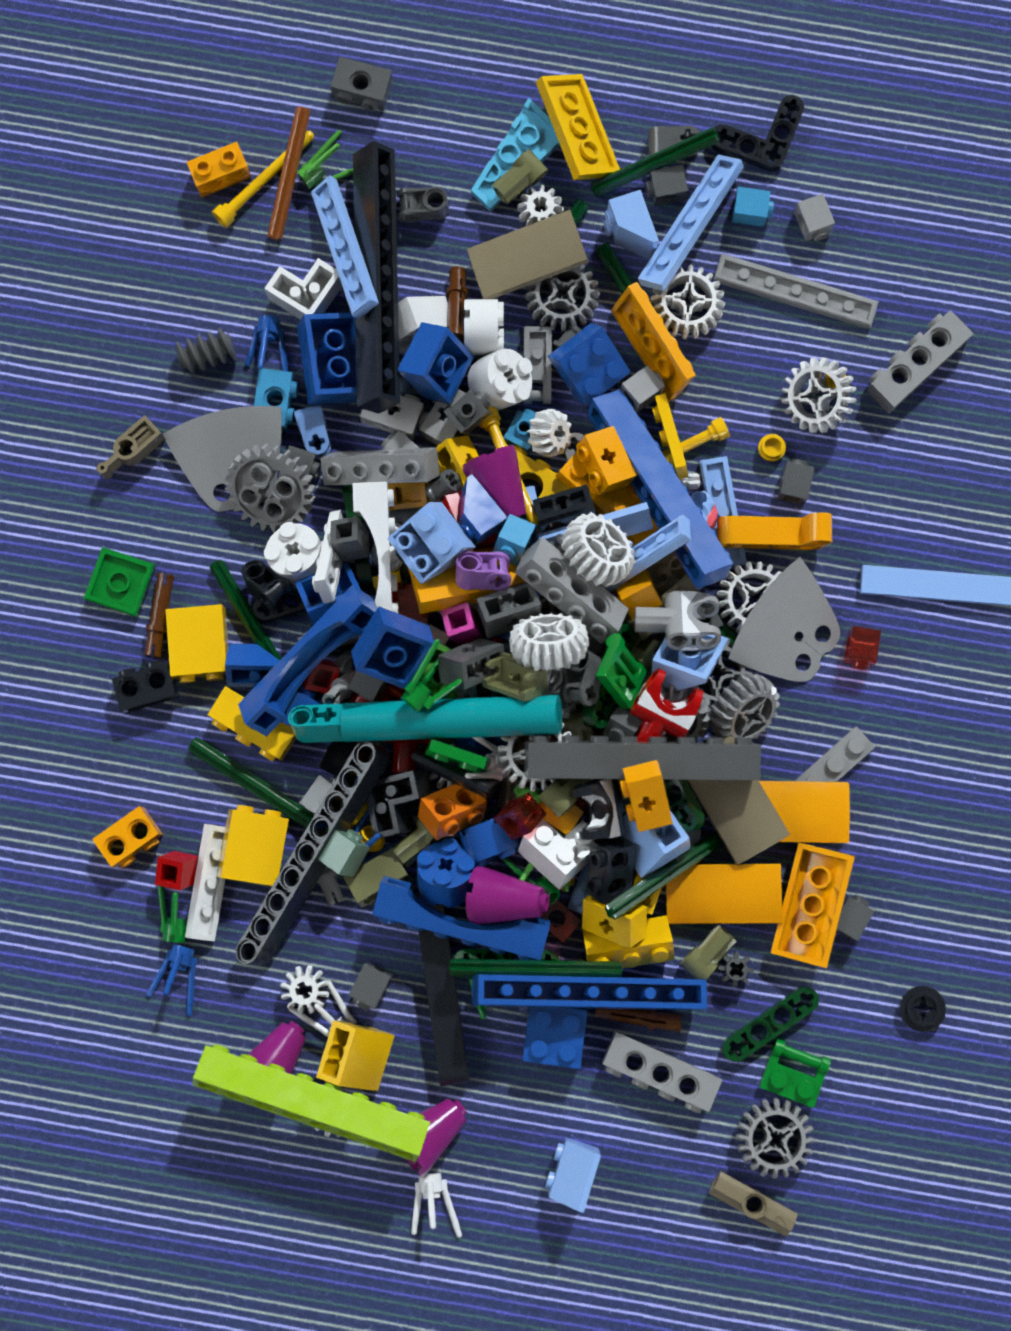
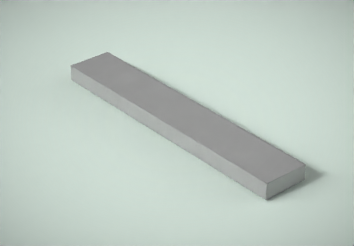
[713,253,879,329]

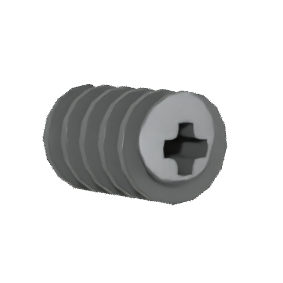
[175,328,237,375]

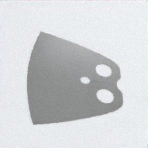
[163,406,282,512]
[728,557,840,682]

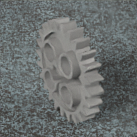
[225,444,315,533]

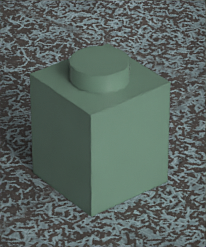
[318,829,370,877]

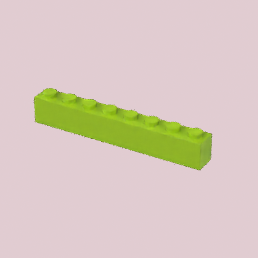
[193,1044,430,1162]

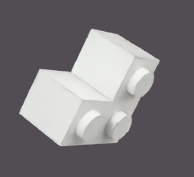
[264,258,342,320]
[398,296,448,354]
[518,819,595,890]

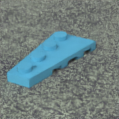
[471,98,560,212]

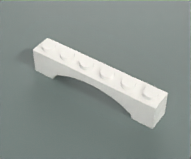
[353,482,399,639]

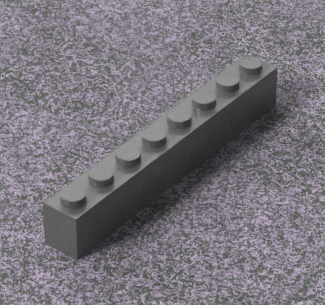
[524,735,761,780]

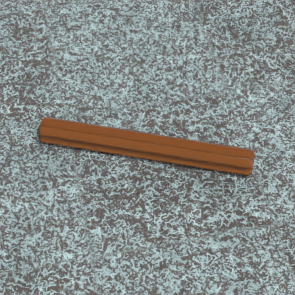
[267,106,310,241]

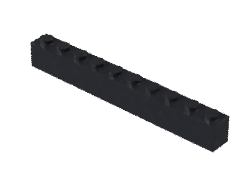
[353,141,400,414]

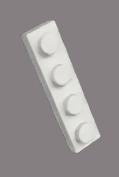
[312,510,344,603]
[185,824,225,941]

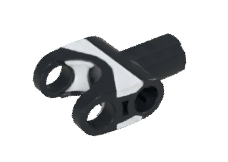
[571,779,631,840]

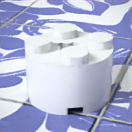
[464,299,504,355]
[468,349,532,411]
[264,522,321,589]

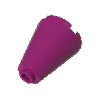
[462,445,527,524]
[466,866,550,924]
[247,1021,306,1074]
[404,1098,467,1178]

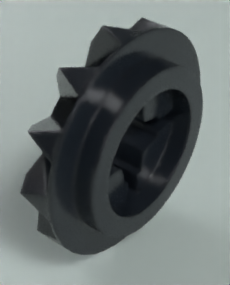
[899,986,946,1032]

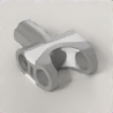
[634,591,721,651]

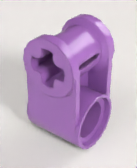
[455,551,511,591]

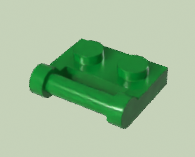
[596,633,646,710]
[424,739,487,772]
[758,1038,831,1108]

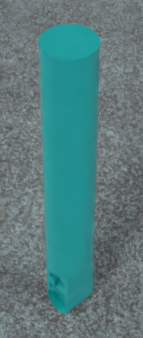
[288,695,562,743]

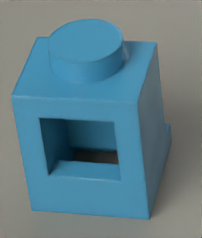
[503,409,535,456]

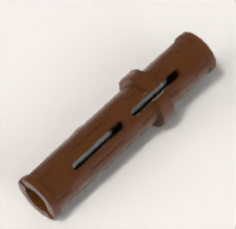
[446,266,468,342]
[143,573,175,659]
[594,1009,682,1033]

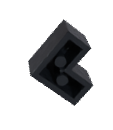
[366,770,433,839]

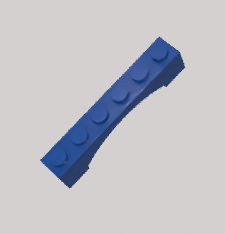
[238,585,377,737]
[372,876,550,960]

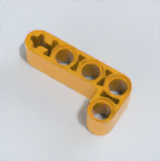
[717,512,833,550]

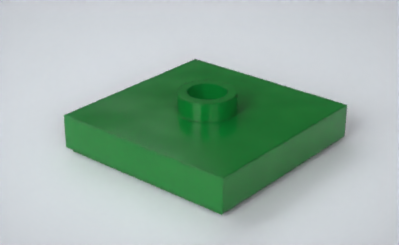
[83,547,156,618]

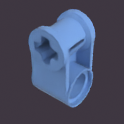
[294,404,331,461]

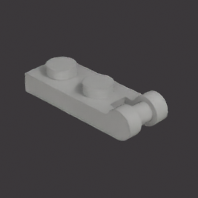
[523,326,552,404]

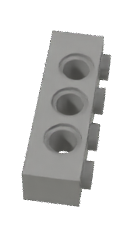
[866,310,974,414]
[321,448,440,485]
[515,537,629,644]
[601,1030,722,1114]

